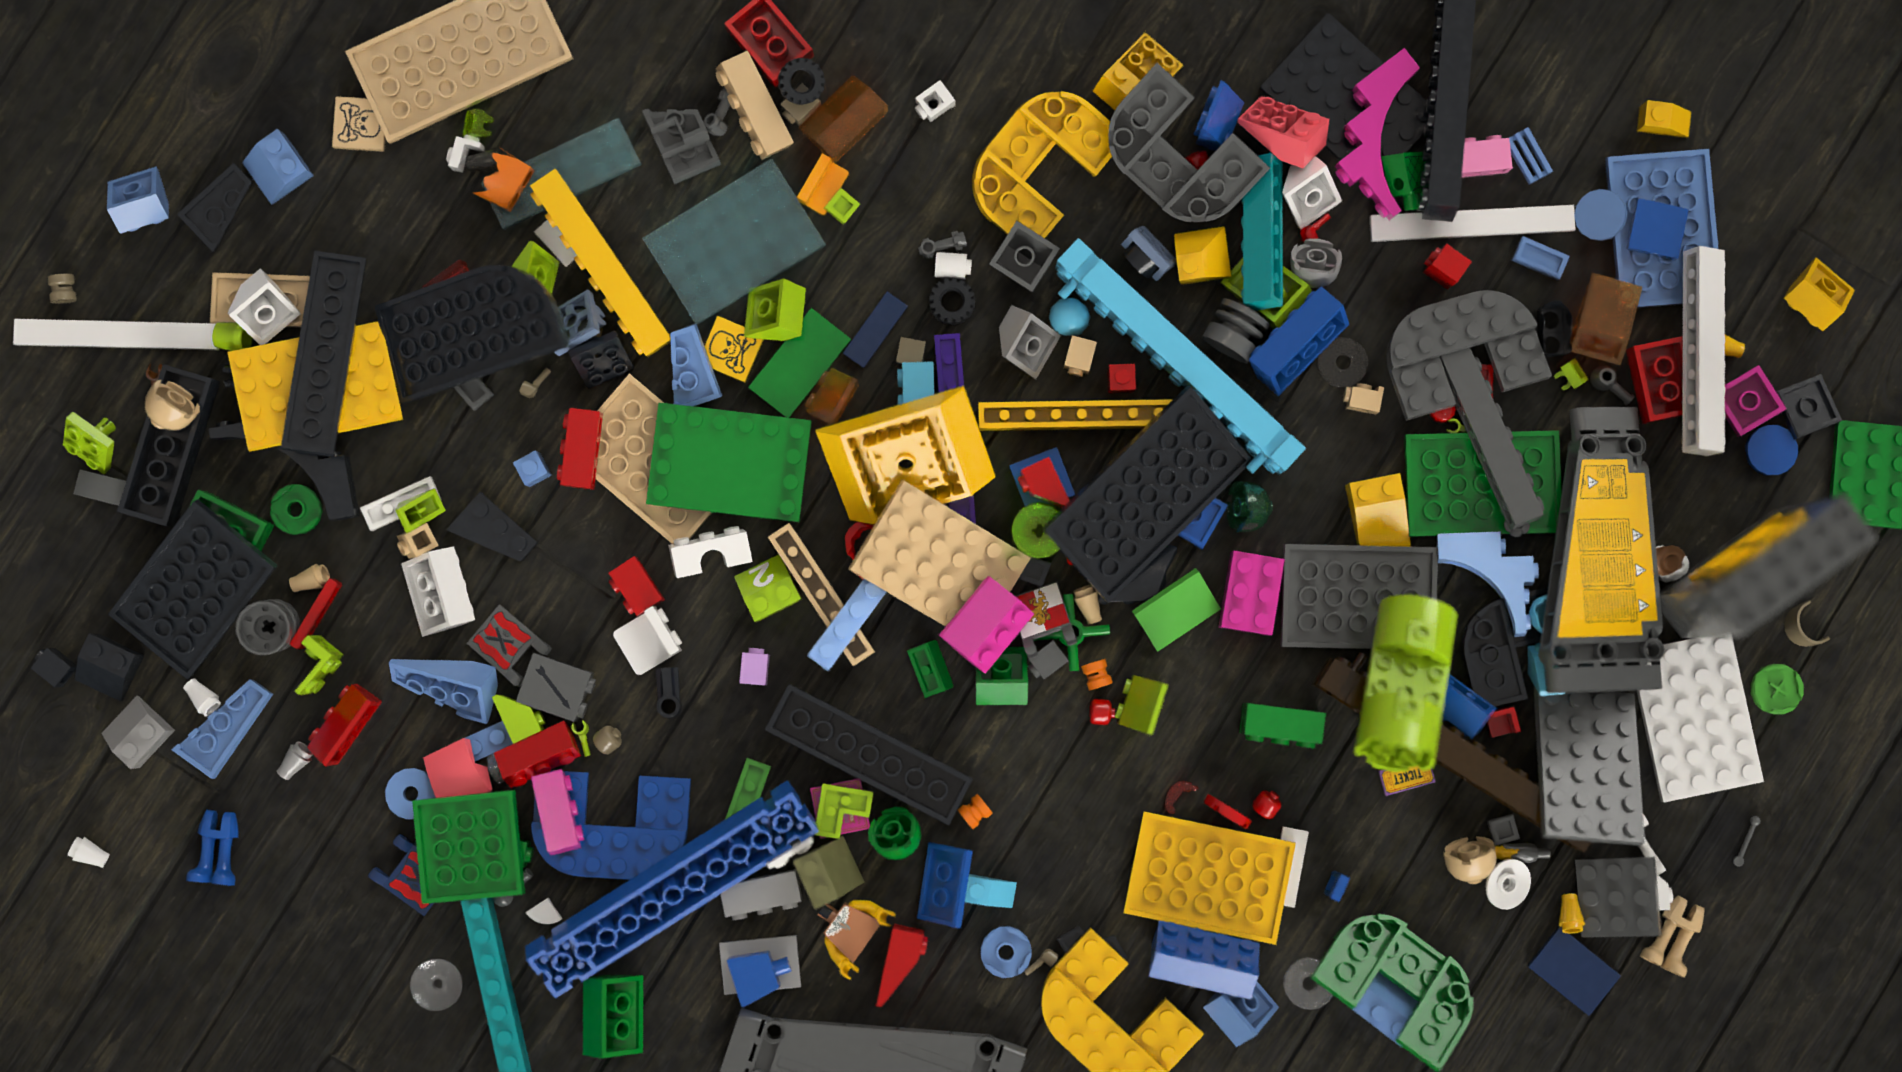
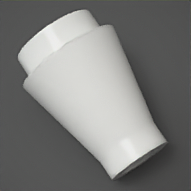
[183,678,221,716]
[68,837,110,868]

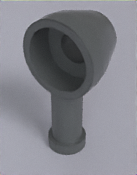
[1590,365,1635,406]

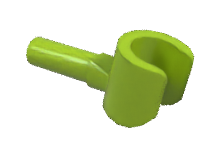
[1446,418,1467,433]
[571,720,591,757]

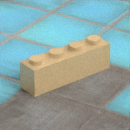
[716,50,794,160]

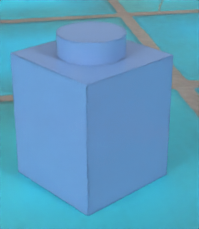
[513,450,552,487]

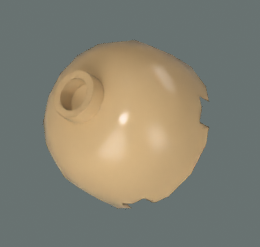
[145,380,200,430]
[1444,836,1497,884]

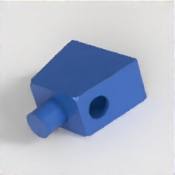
[727,951,792,1007]

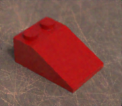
[876,923,928,1007]

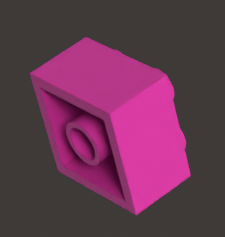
[1725,365,1786,437]

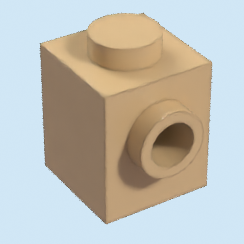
[397,523,439,559]

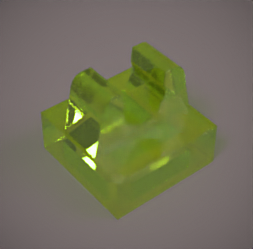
[463,109,494,137]

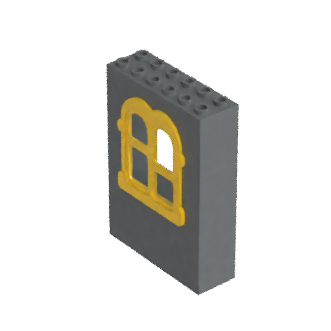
[1660,495,1877,638]

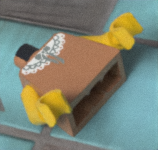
[818,900,896,980]

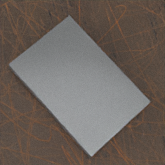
[719,935,802,995]

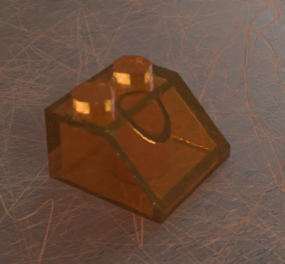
[805,368,859,426]

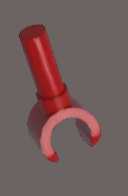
[1300,213,1331,242]

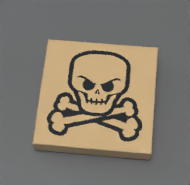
[332,97,385,151]

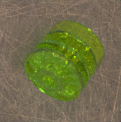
[1012,501,1059,558]

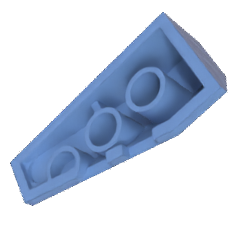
[389,659,498,724]

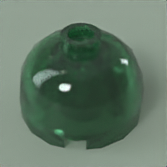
[1226,481,1273,532]

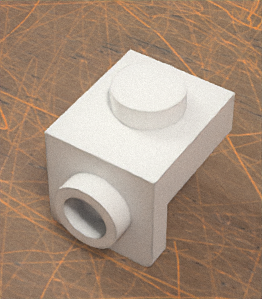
[446,135,485,173]

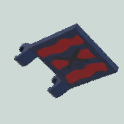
[368,834,434,916]

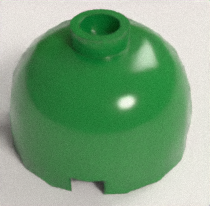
[868,807,921,860]

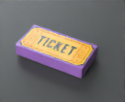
[1378,766,1436,796]

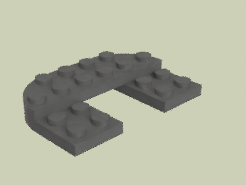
[1108,62,1270,222]
[1386,290,1552,421]

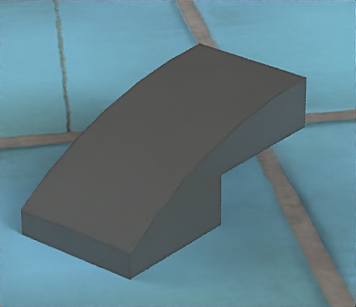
[73,470,126,506]

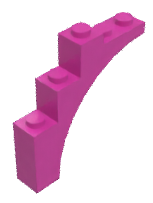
[1335,48,1420,221]

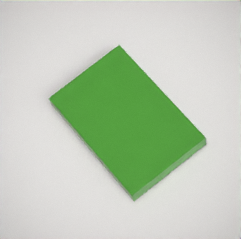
[1132,568,1221,652]

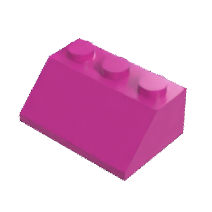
[939,576,1034,673]

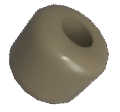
[593,726,622,755]

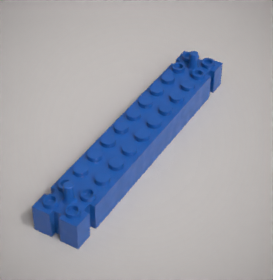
[525,780,819,998]

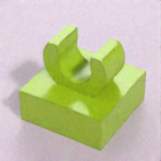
[1554,358,1589,390]

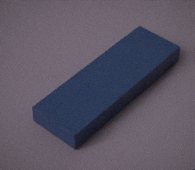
[843,291,908,369]

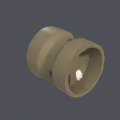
[47,274,77,304]

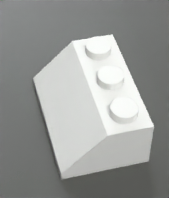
[401,547,475,637]

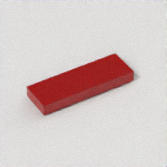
[289,578,342,649]

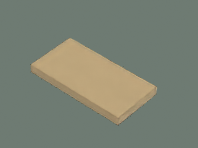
[210,273,310,327]

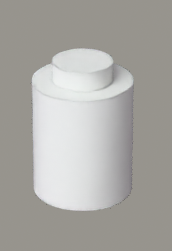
[935,252,972,280]

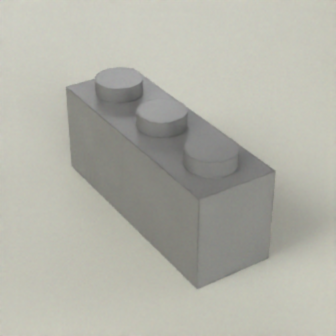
[721,869,803,920]

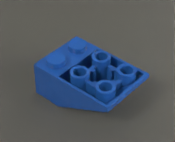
[1194,81,1244,151]

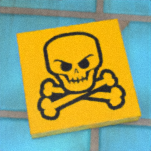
[705,316,764,383]

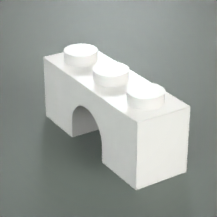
[668,526,752,578]

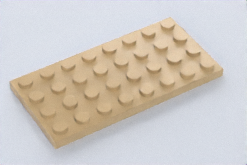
[345,0,573,144]

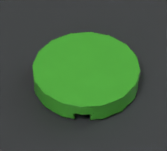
[1751,664,1804,714]

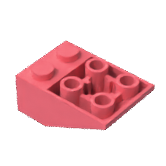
[1237,96,1329,168]

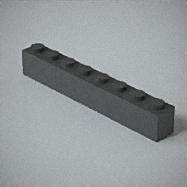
[1439,347,1544,531]

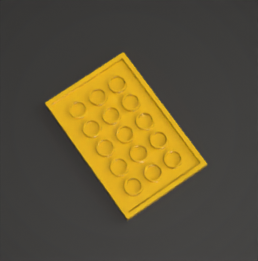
[228,322,403,452]
[1123,811,1296,945]

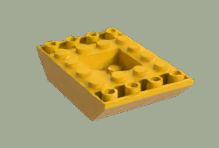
[816,386,995,524]

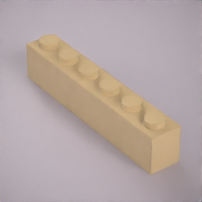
[768,523,875,666]

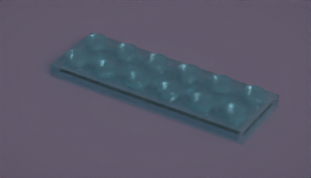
[481,118,641,230]

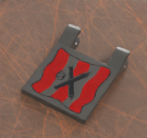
[466,604,552,687]

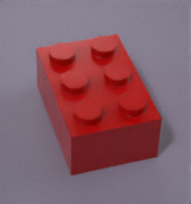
[724,0,814,88]
[1626,336,1683,424]

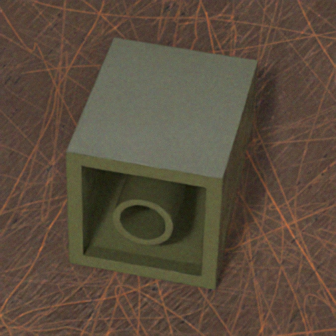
[793,836,865,909]

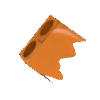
[473,147,535,213]

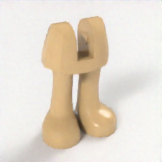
[1640,896,1705,978]

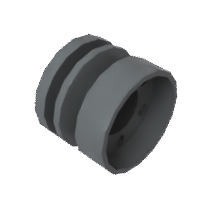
[1202,298,1270,363]
[236,599,300,655]

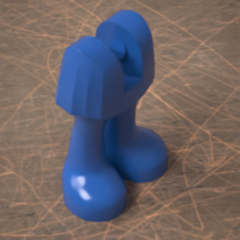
[186,810,239,885]

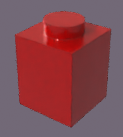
[1108,364,1136,393]

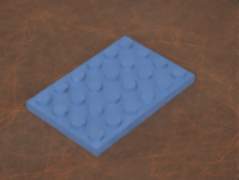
[1605,149,1718,309]

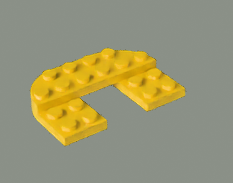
[972,91,1112,238]
[1042,927,1204,1072]

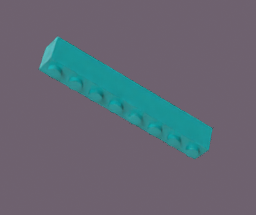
[461,897,532,1072]

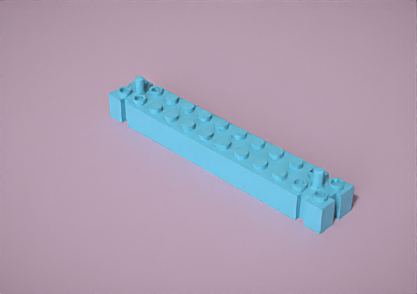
[1055,238,1306,474]

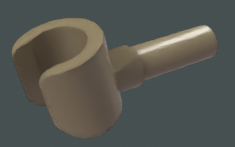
[520,368,551,398]
[1024,949,1058,976]

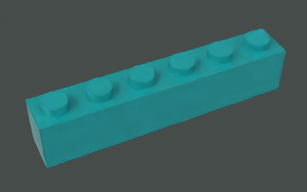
[1241,153,1283,311]

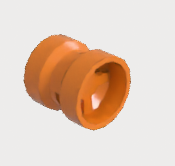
[1081,659,1113,691]
[957,794,993,829]

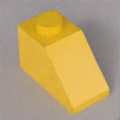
[1637,100,1691,138]

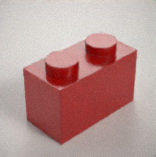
[1423,244,1472,290]
[609,556,665,616]

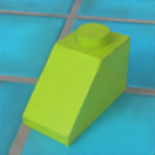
[492,695,546,744]

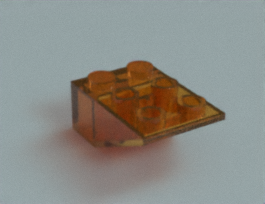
[1570,273,1642,365]

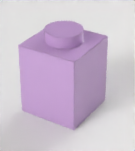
[740,648,770,685]

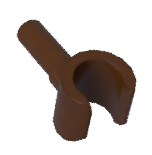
[146,363,162,387]

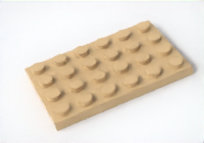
[596,373,713,544]
[848,480,1030,626]

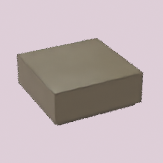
[896,337,926,364]

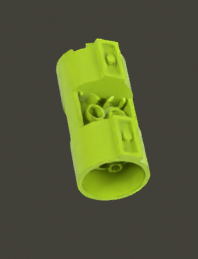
[1355,595,1458,773]

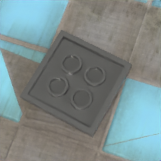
[1575,857,1662,937]

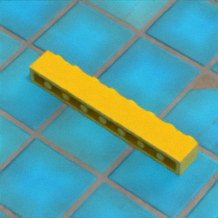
[530,169,671,357]
[978,400,1172,431]

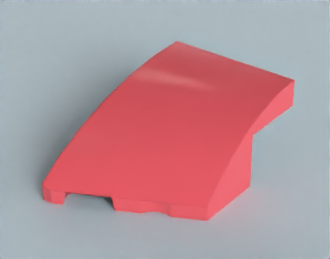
[423,738,492,798]

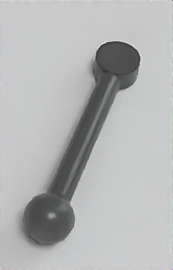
[1733,816,1761,866]

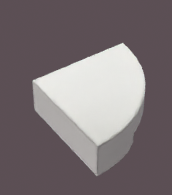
[526,897,562,924]

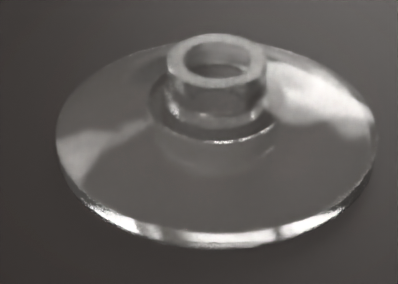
[410,959,462,1011]

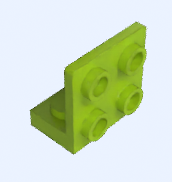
[295,635,343,695]

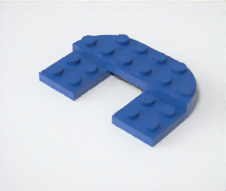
[532,770,691,880]

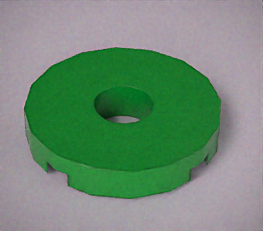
[270,484,323,535]

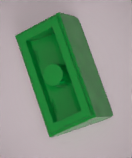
[907,640,954,698]

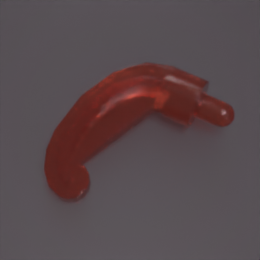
[1165,781,1198,814]

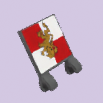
[1015,582,1077,659]

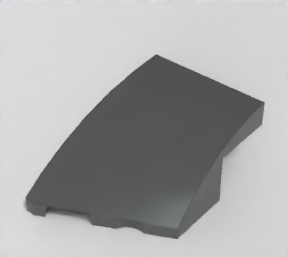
[642,109,721,184]

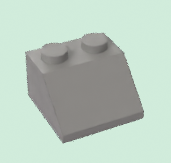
[102,696,175,769]

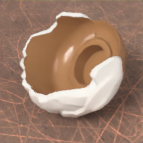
[1656,545,1689,582]

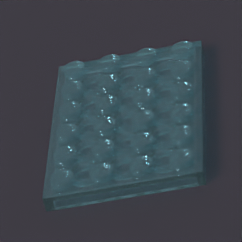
[642,158,826,325]

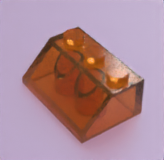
[799,75,888,163]

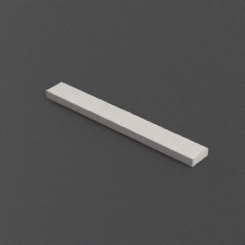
[1370,205,1575,242]
[13,319,219,350]

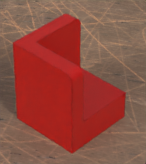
[1486,706,1521,738]

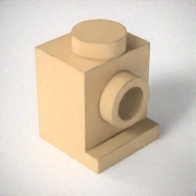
[1343,383,1384,415]

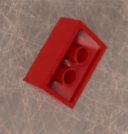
[307,684,382,766]

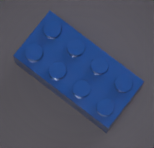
[1249,287,1349,396]
[1149,920,1260,999]

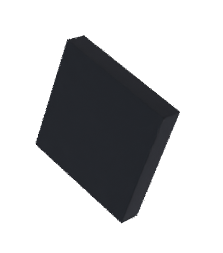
[1776,374,1842,440]

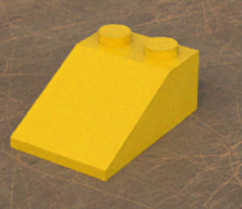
[1345,473,1411,547]

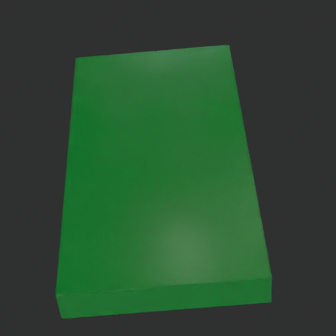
[748,308,851,418]

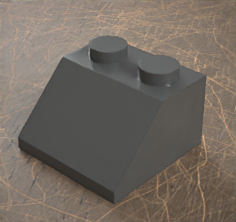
[989,221,1060,292]

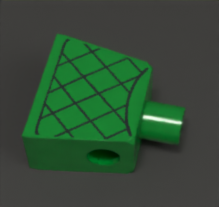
[1382,152,1425,211]

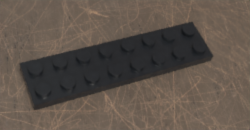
[281,251,367,457]

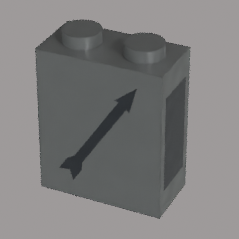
[516,653,596,722]

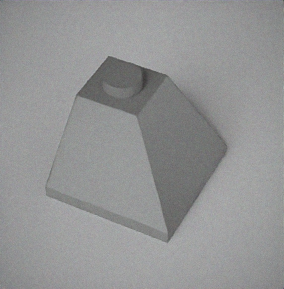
[999,305,1061,379]

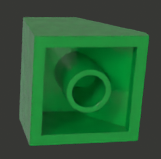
[976,647,1028,705]

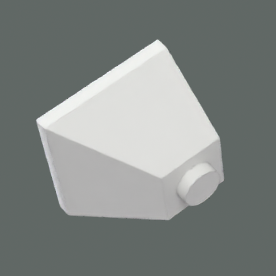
[1282,156,1342,230]
[228,268,301,345]

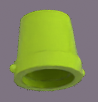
[212,322,253,351]

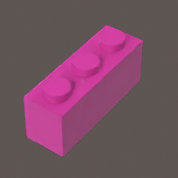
[531,769,584,855]

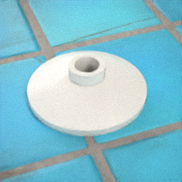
[1486,859,1531,910]

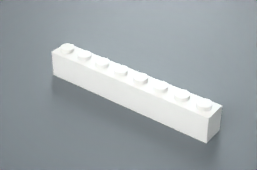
[1682,246,1725,456]

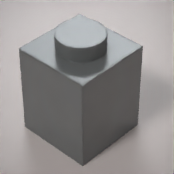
[1027,641,1068,679]

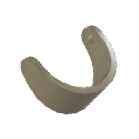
[1784,600,1830,647]

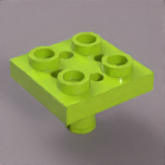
[63,412,116,474]

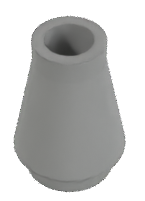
[277,741,313,780]

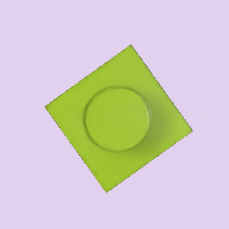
[824,188,860,224]

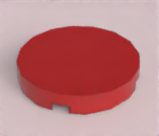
[1203,794,1252,829]

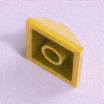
[1174,226,1232,285]

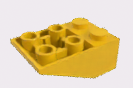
[1093,33,1183,110]

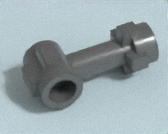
[704,87,730,136]
[918,231,967,259]

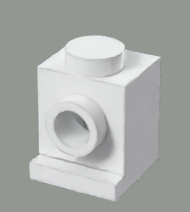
[915,80,955,122]

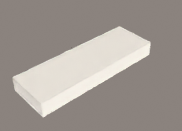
[360,477,442,531]
[1280,826,1309,908]

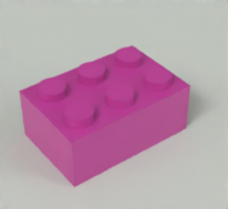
[1218,551,1285,636]

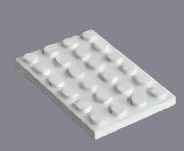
[1637,636,1764,802]

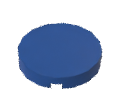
[1745,425,1798,476]

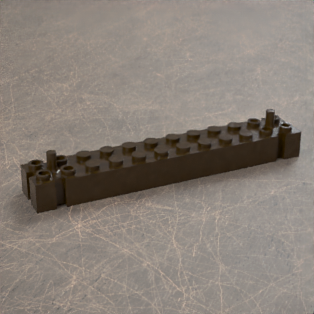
[1312,653,1591,852]

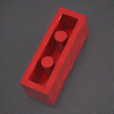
[557,408,603,490]
[494,721,581,788]

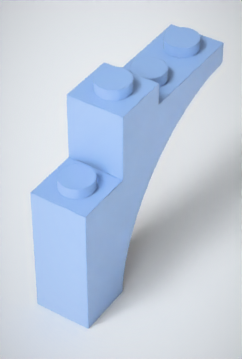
[1436,532,1539,637]

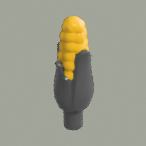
[1495,843,1551,863]

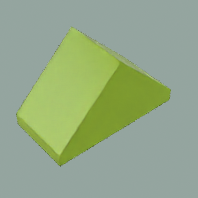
[395,488,446,533]

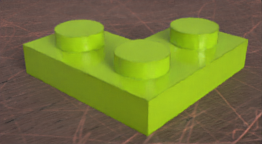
[814,783,874,839]

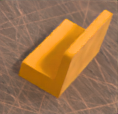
[797,153,849,216]

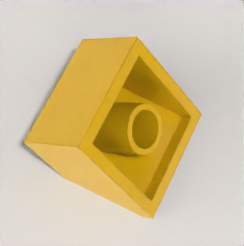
[1784,258,1855,331]

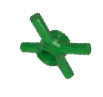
[1033,594,1110,671]

